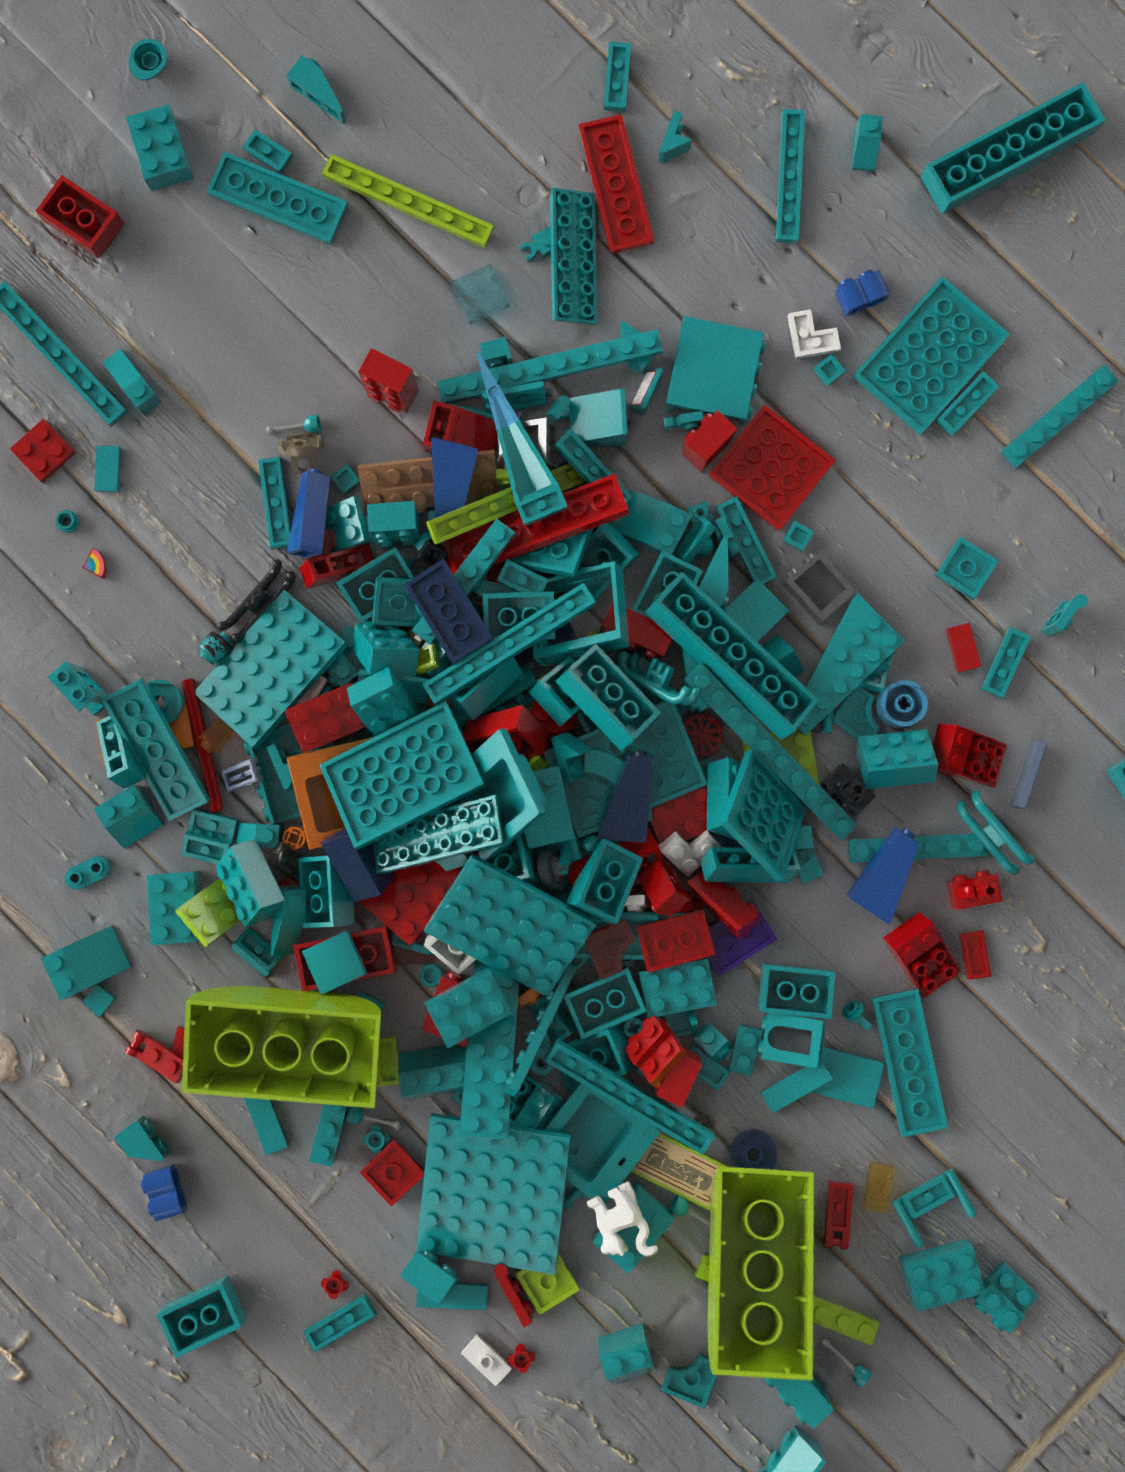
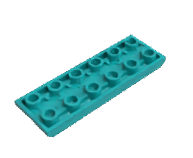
[550,188,597,325]
[373,795,504,874]

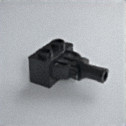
[820,763,876,816]

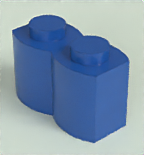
[835,270,890,317]
[141,1164,187,1221]

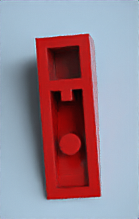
[299,544,374,589]

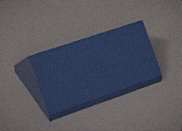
[320,827,394,902]

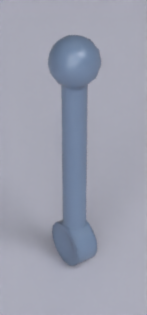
[514,388,553,419]

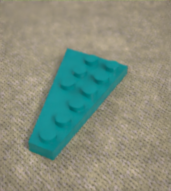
[797,592,905,736]

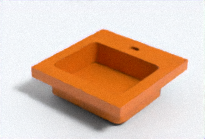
[287,737,373,850]

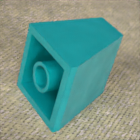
[565,388,627,448]
[598,1323,657,1385]

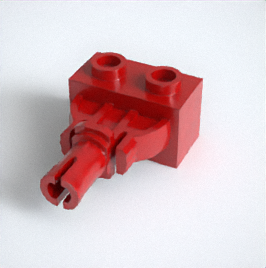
[638,859,704,918]
[946,870,1003,910]

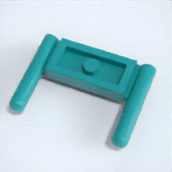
[892,1169,977,1248]

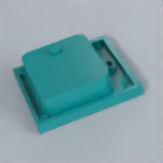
[455,729,547,861]
[543,1082,661,1205]

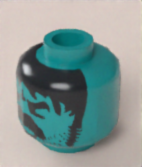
[199,631,233,665]

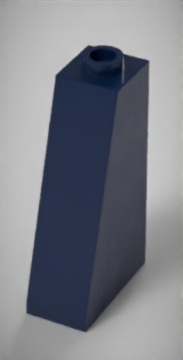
[597,750,653,842]

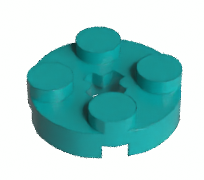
[147,679,184,724]

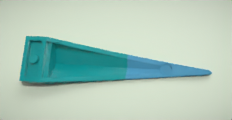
[478,354,568,526]

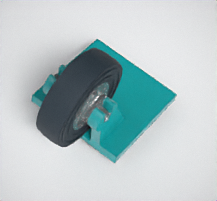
[533,830,583,892]

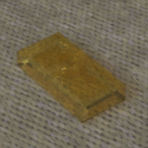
[862,1161,895,1214]

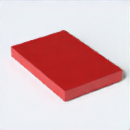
[635,909,716,973]

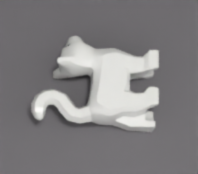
[587,1181,658,1256]

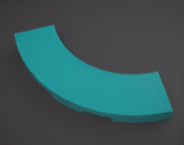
[583,748,652,821]

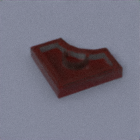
[585,918,635,980]

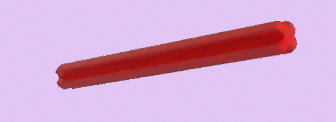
[181,678,224,812]

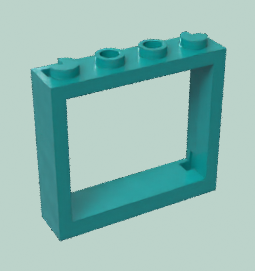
[533,561,629,666]

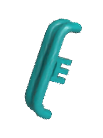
[618,651,701,705]
[957,790,1035,875]

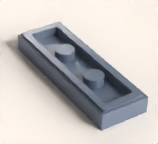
[1011,740,1047,809]

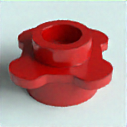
[321,1270,349,1299]
[508,1343,536,1373]

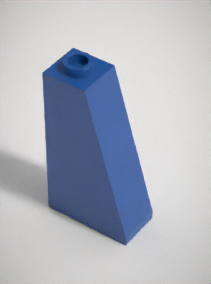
[431,437,478,518]
[287,469,330,558]
[846,827,919,924]

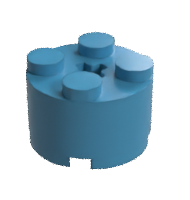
[876,680,928,728]

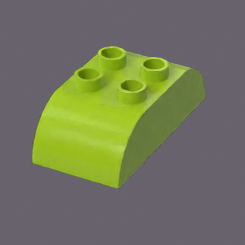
[182,986,381,1108]
[707,1166,814,1381]

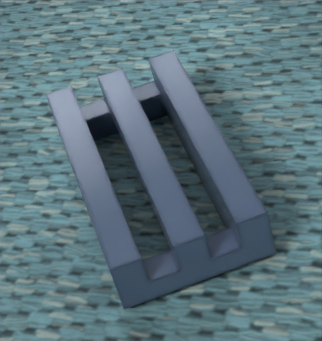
[222,757,264,793]

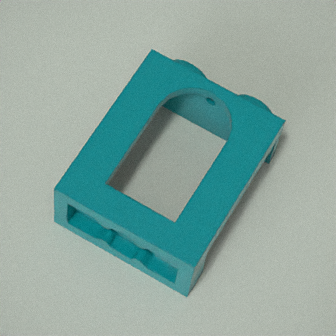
[48,661,107,716]
[758,1013,826,1069]

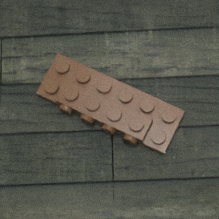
[358,450,499,513]

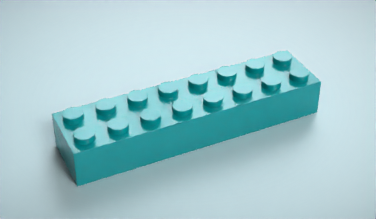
[920,82,1106,214]
[645,572,819,740]

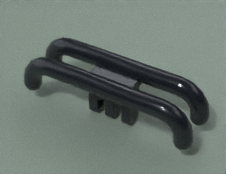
[218,559,296,642]

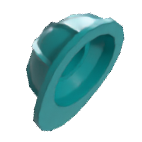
[128,39,168,81]

